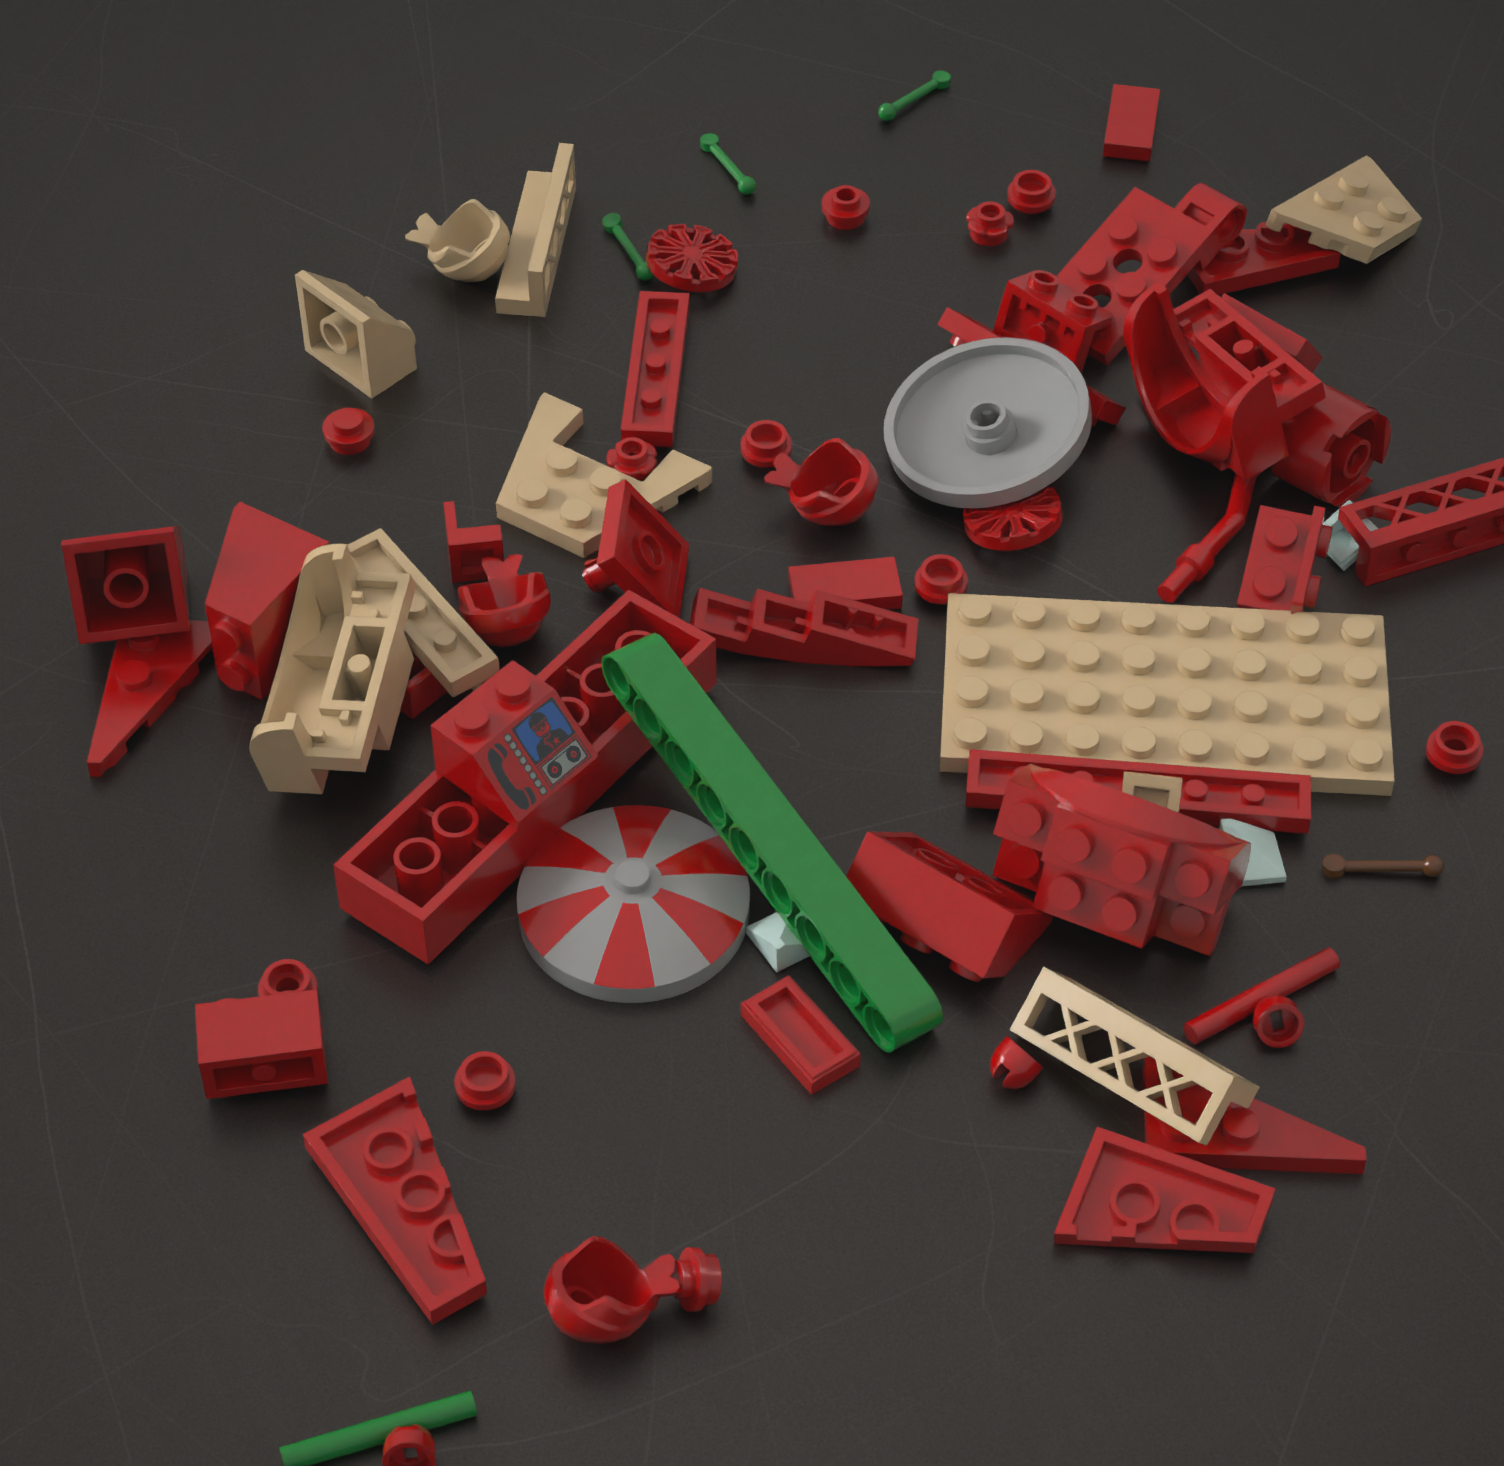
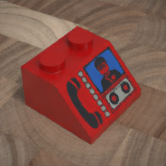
[431,660,599,830]

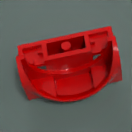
[1123,281,1326,481]
[992,764,1251,956]

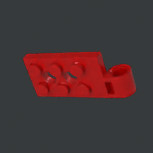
[1057,183,1247,366]

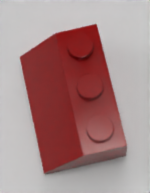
[846,831,1054,982]

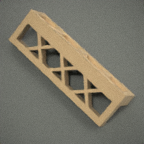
[495,143,576,317]
[347,528,500,697]
[1010,966,1260,1145]

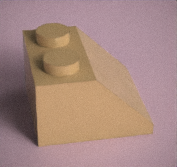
[295,270,417,399]

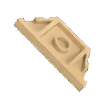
[1265,155,1422,264]

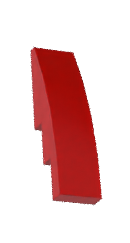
[690,588,918,666]

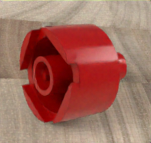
[1272,383,1391,507]

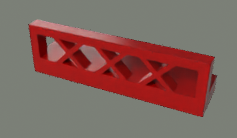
[1338,457,1504,587]

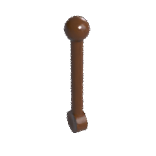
[1322,853,1444,879]

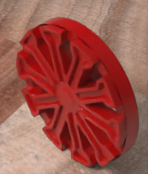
[646,224,738,292]
[963,486,1063,551]

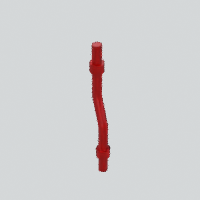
[1157,471,1263,603]

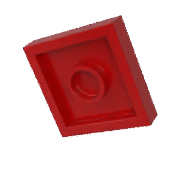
[583,479,689,618]

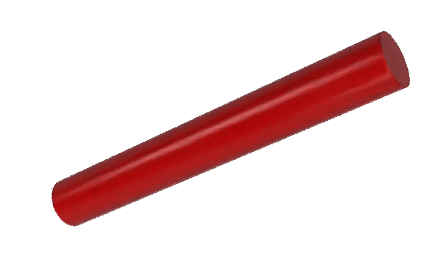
[1183,947,1340,1045]

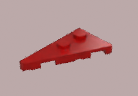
[87,620,213,777]
[1143,1056,1367,1174]

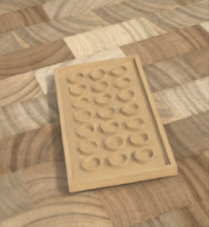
[940,593,1395,796]

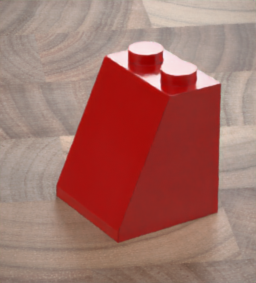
[205,502,329,700]
[61,525,190,645]

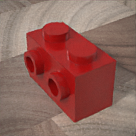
[195,989,328,1099]

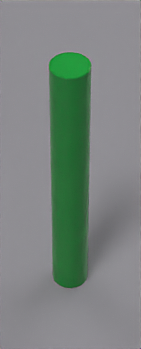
[279,1390,477,1466]

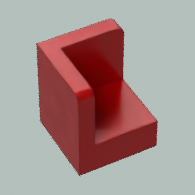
[443,501,504,583]

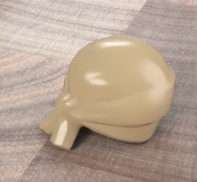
[405,199,510,283]

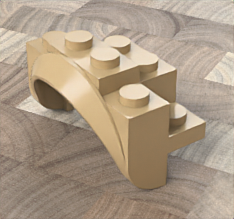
[249,544,416,794]

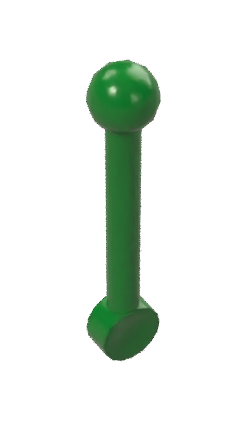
[878,71,951,121]
[700,133,757,195]
[602,213,654,281]

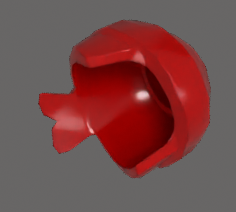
[764,438,879,527]
[457,554,551,648]
[543,1236,683,1344]

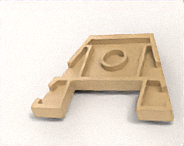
[496,392,712,558]

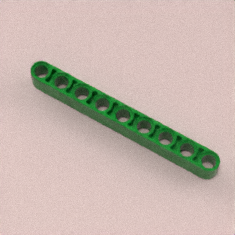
[602,633,943,1053]

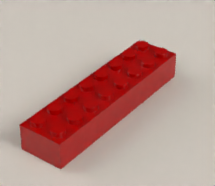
[333,590,717,965]

